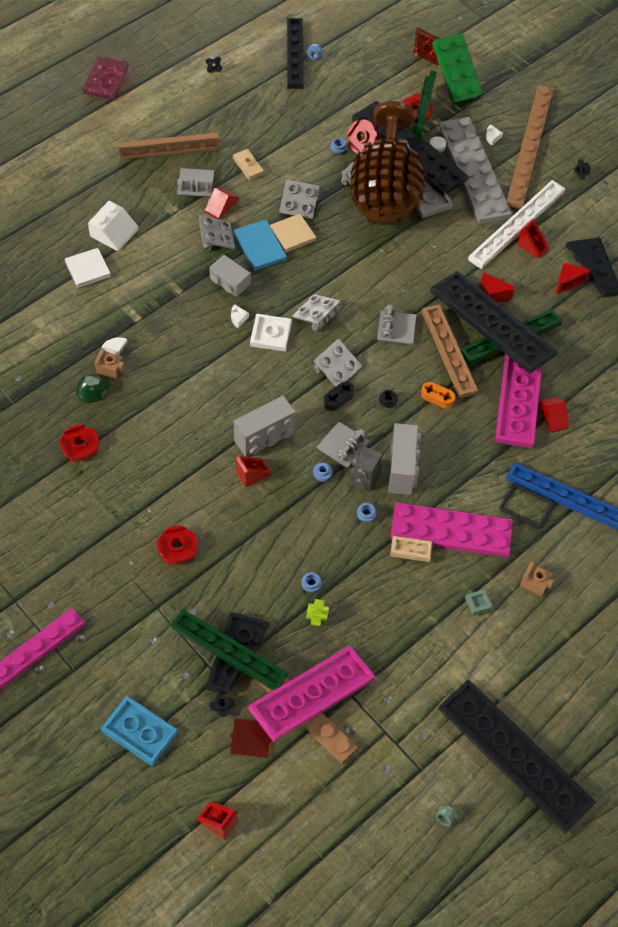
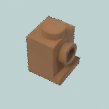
[94,348,125,379]
[520,561,554,596]

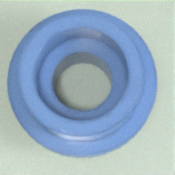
[307,44,323,60]
[331,138,347,154]
[313,463,332,482]
[357,503,377,522]
[301,572,322,592]

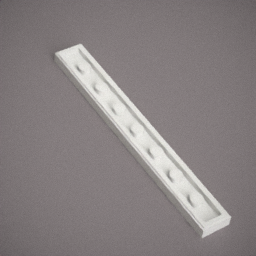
[468,180,565,269]

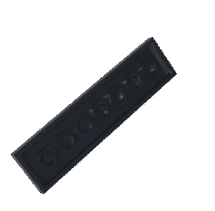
[352,100,468,197]
[431,271,557,374]
[438,679,596,834]

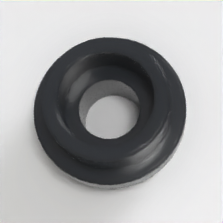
[379,390,398,408]

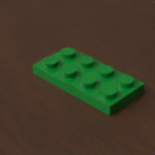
[432,32,483,104]

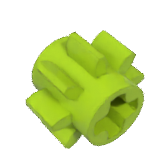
[306,599,329,626]

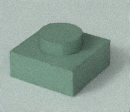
[465,589,492,616]

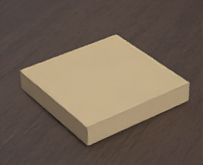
[269,214,316,253]

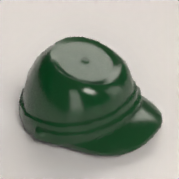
[76,374,110,403]

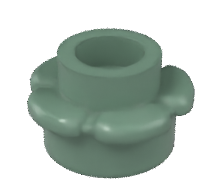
[436,806,457,827]

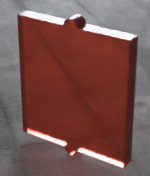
[230,718,272,758]

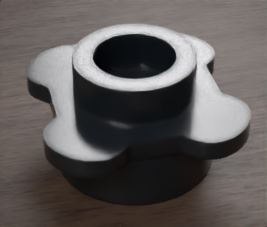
[206,56,222,73]
[574,159,591,180]
[209,692,235,717]

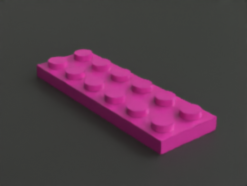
[495,354,542,448]
[390,502,512,558]
[248,646,376,742]

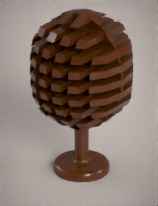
[350,101,425,225]

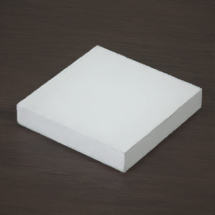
[65,248,111,288]
[250,314,292,352]

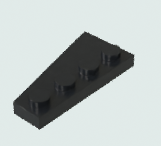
[566,237,618,298]
[206,612,270,695]

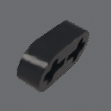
[324,381,354,411]

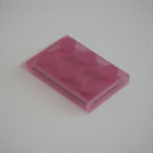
[83,56,129,100]

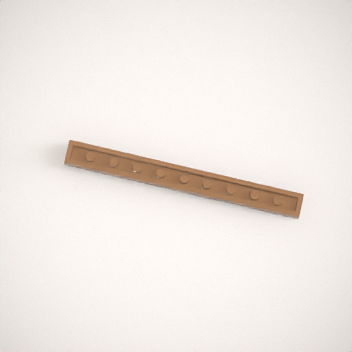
[507,85,553,209]

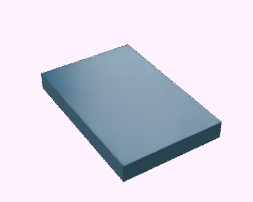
[234,220,287,271]
[100,696,179,767]

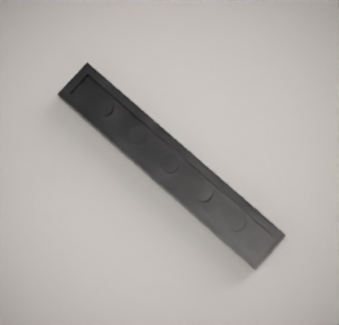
[287,18,304,89]

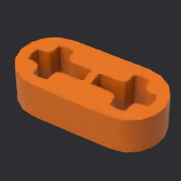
[421,382,455,408]

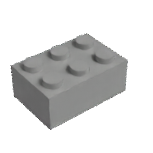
[233,396,295,457]
[388,423,421,495]

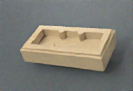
[233,149,264,181]
[390,536,432,562]

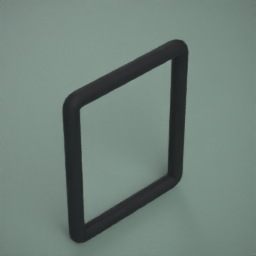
[499,483,554,529]

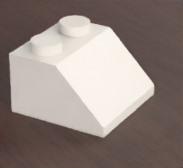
[88,201,139,251]

